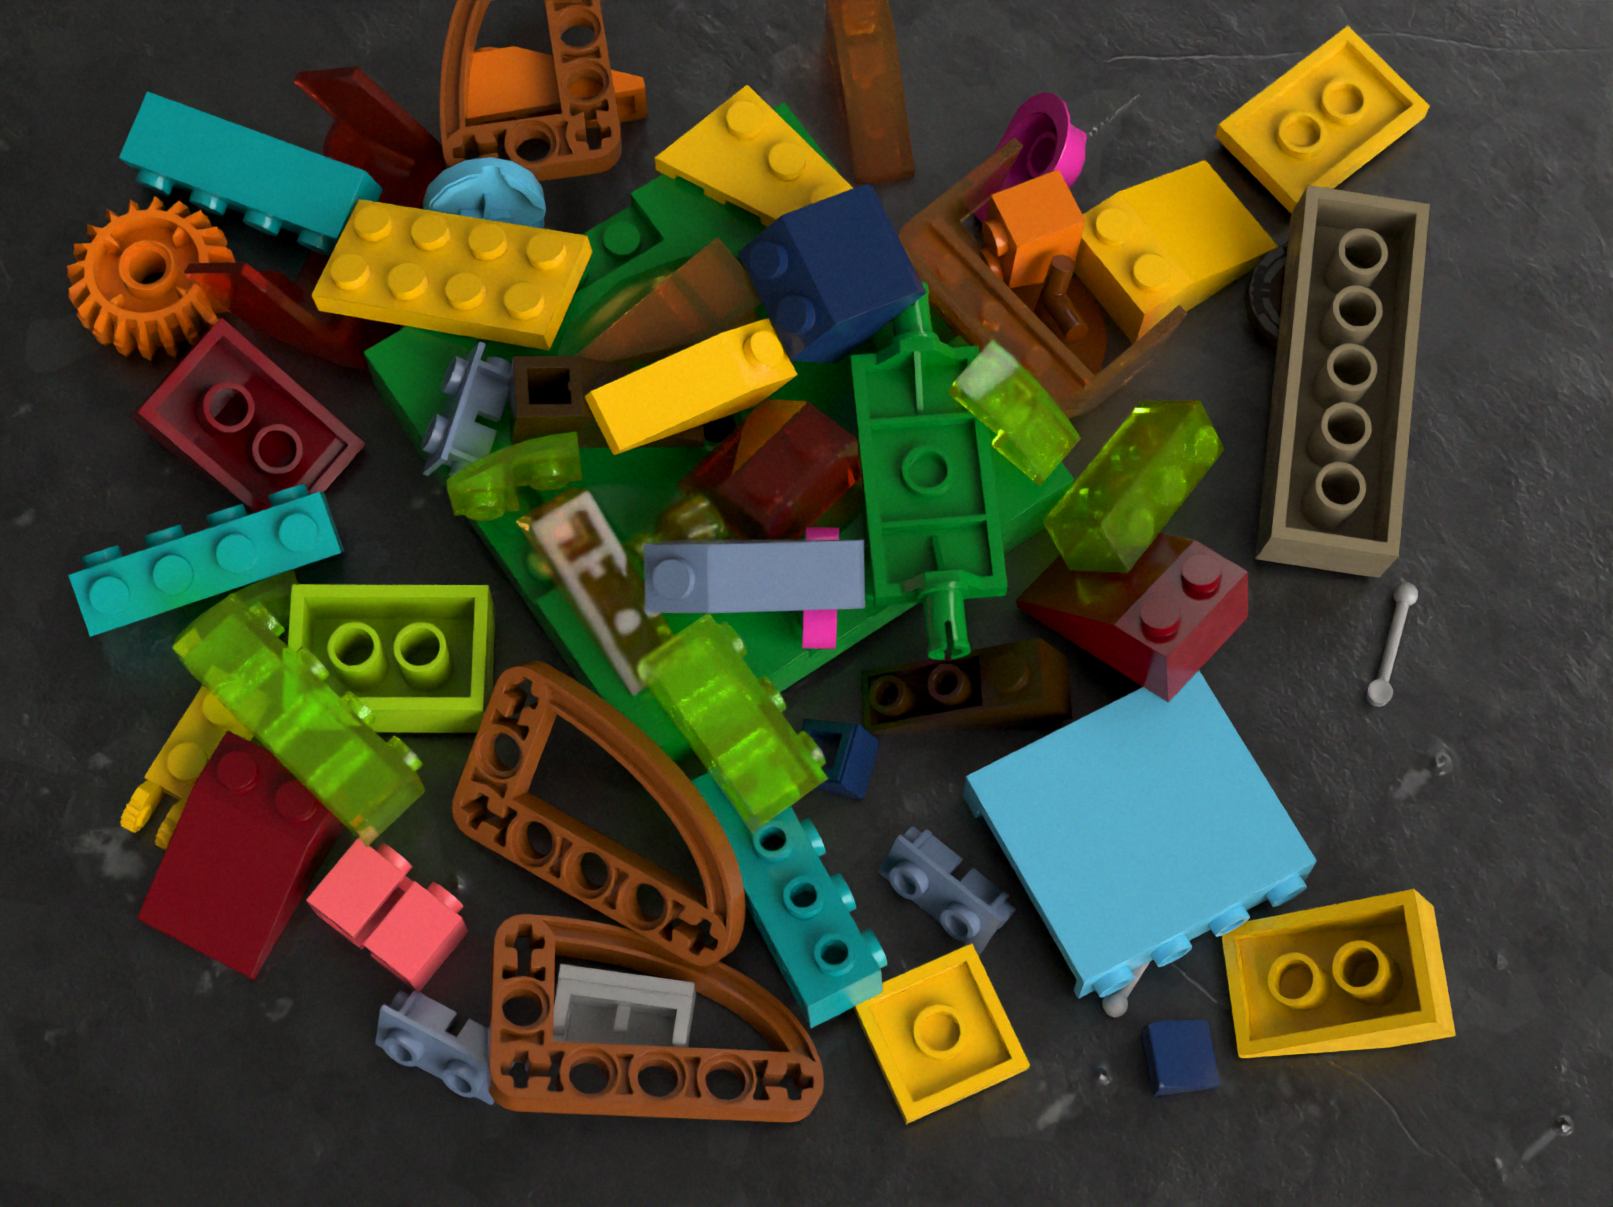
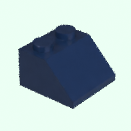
[738,184,927,364]

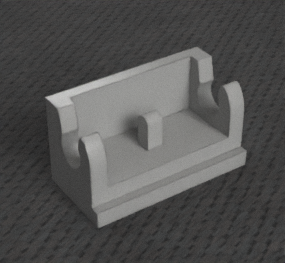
[553,964,696,1047]

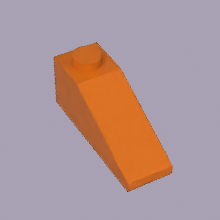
[467,46,648,129]

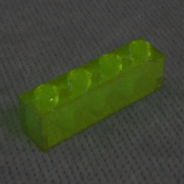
[171,593,425,848]

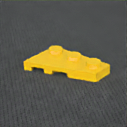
[654,85,853,227]

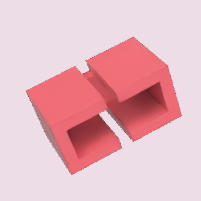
[306,838,469,992]

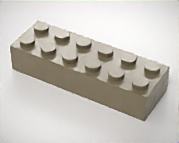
[1255,185,1430,578]

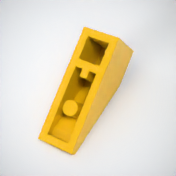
[584,318,797,455]

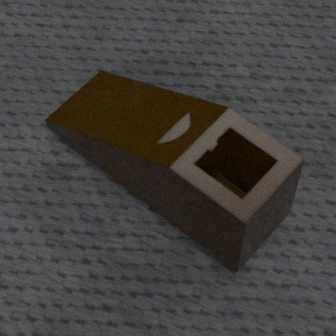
[508,356,705,449]
[861,637,1073,735]

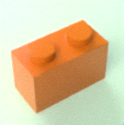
[977,169,1085,290]

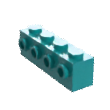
[119,91,383,256]
[68,483,344,637]
[691,748,888,1028]

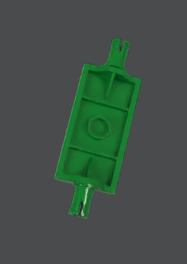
[850,281,1008,660]

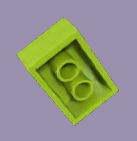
[284,584,496,733]

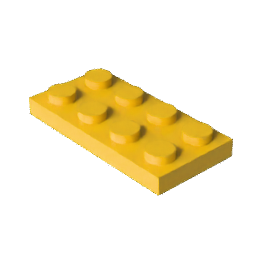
[311,199,592,351]

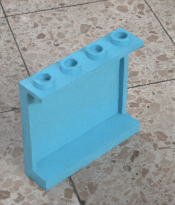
[963,670,1317,999]

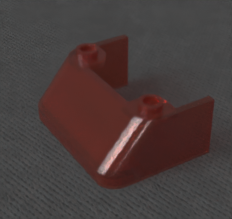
[183,66,446,368]

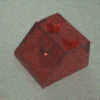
[678,398,861,540]

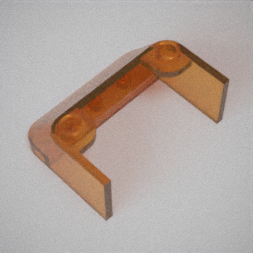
[898,137,1188,421]

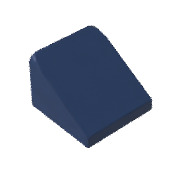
[787,719,879,799]
[1141,1019,1220,1097]

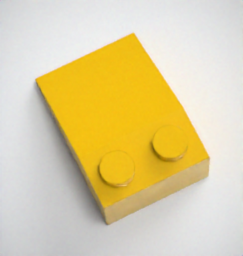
[1074,160,1278,346]
[1222,889,1456,1059]

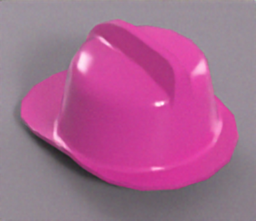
[972,92,1087,223]

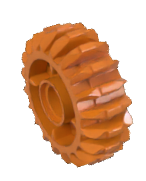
[67,196,238,362]

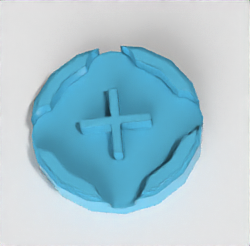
[422,157,546,228]

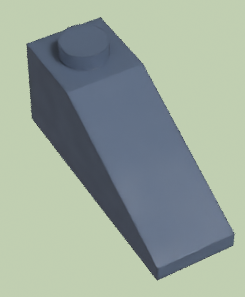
[644,540,865,613]

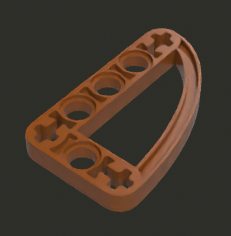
[440,0,622,181]
[452,660,746,966]
[487,914,824,1123]

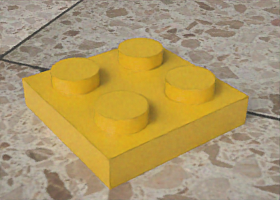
[853,943,1030,1124]

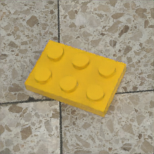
[1215,26,1430,214]

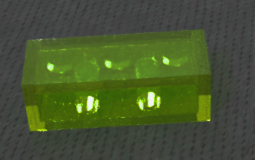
[1043,400,1225,573]
[636,613,828,833]

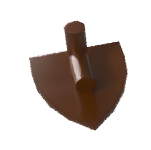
[972,255,1107,386]

